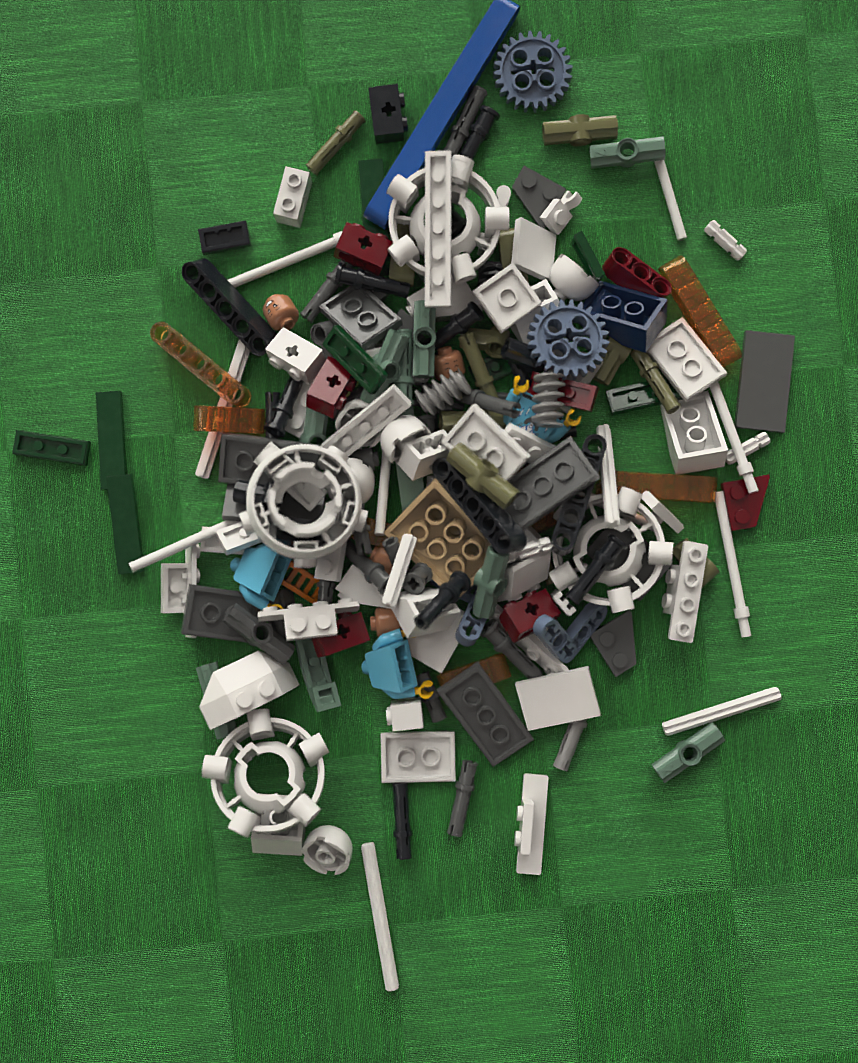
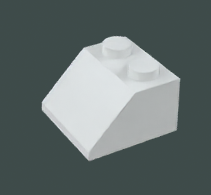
[498,551,551,602]
[251,793,305,856]

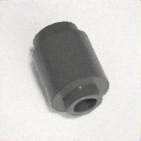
[348,447,380,472]

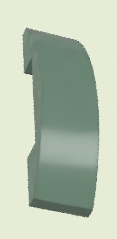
[295,638,341,712]

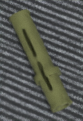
[305,110,366,176]
[458,332,499,398]
[630,349,681,414]

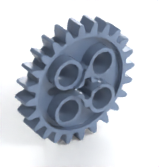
[493,30,573,113]
[527,299,609,380]

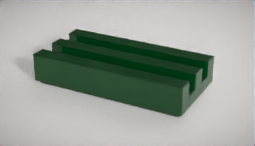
[571,231,605,282]

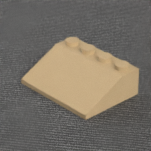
[383,478,491,597]

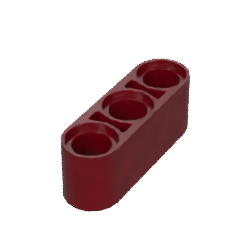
[602,247,672,299]

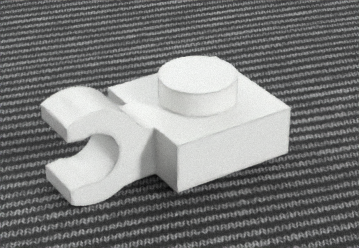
[540,191,582,235]

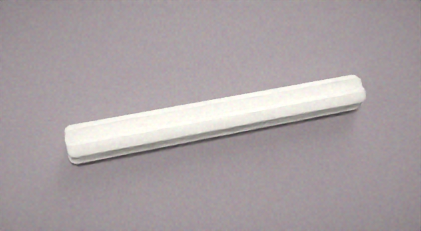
[596,424,620,528]
[662,687,781,736]

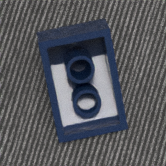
[583,281,668,353]

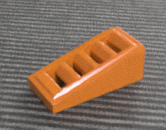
[281,560,320,604]

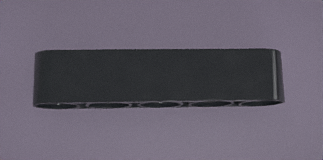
[181,258,277,356]
[551,434,607,556]
[432,457,527,554]

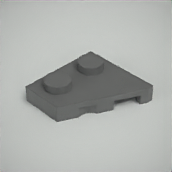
[511,166,566,229]
[590,610,636,677]

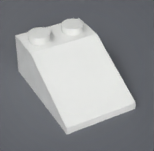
[660,391,728,475]

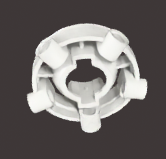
[387,155,509,284]
[239,444,368,568]
[549,487,673,613]
[202,709,329,838]

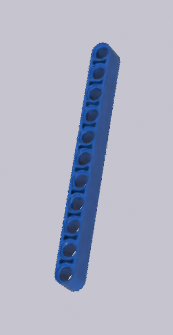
[363,0,520,230]

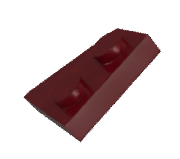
[720,474,770,531]

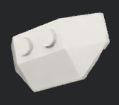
[199,650,299,730]

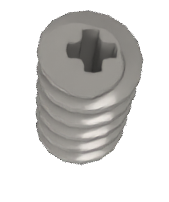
[414,368,471,415]
[531,373,565,428]

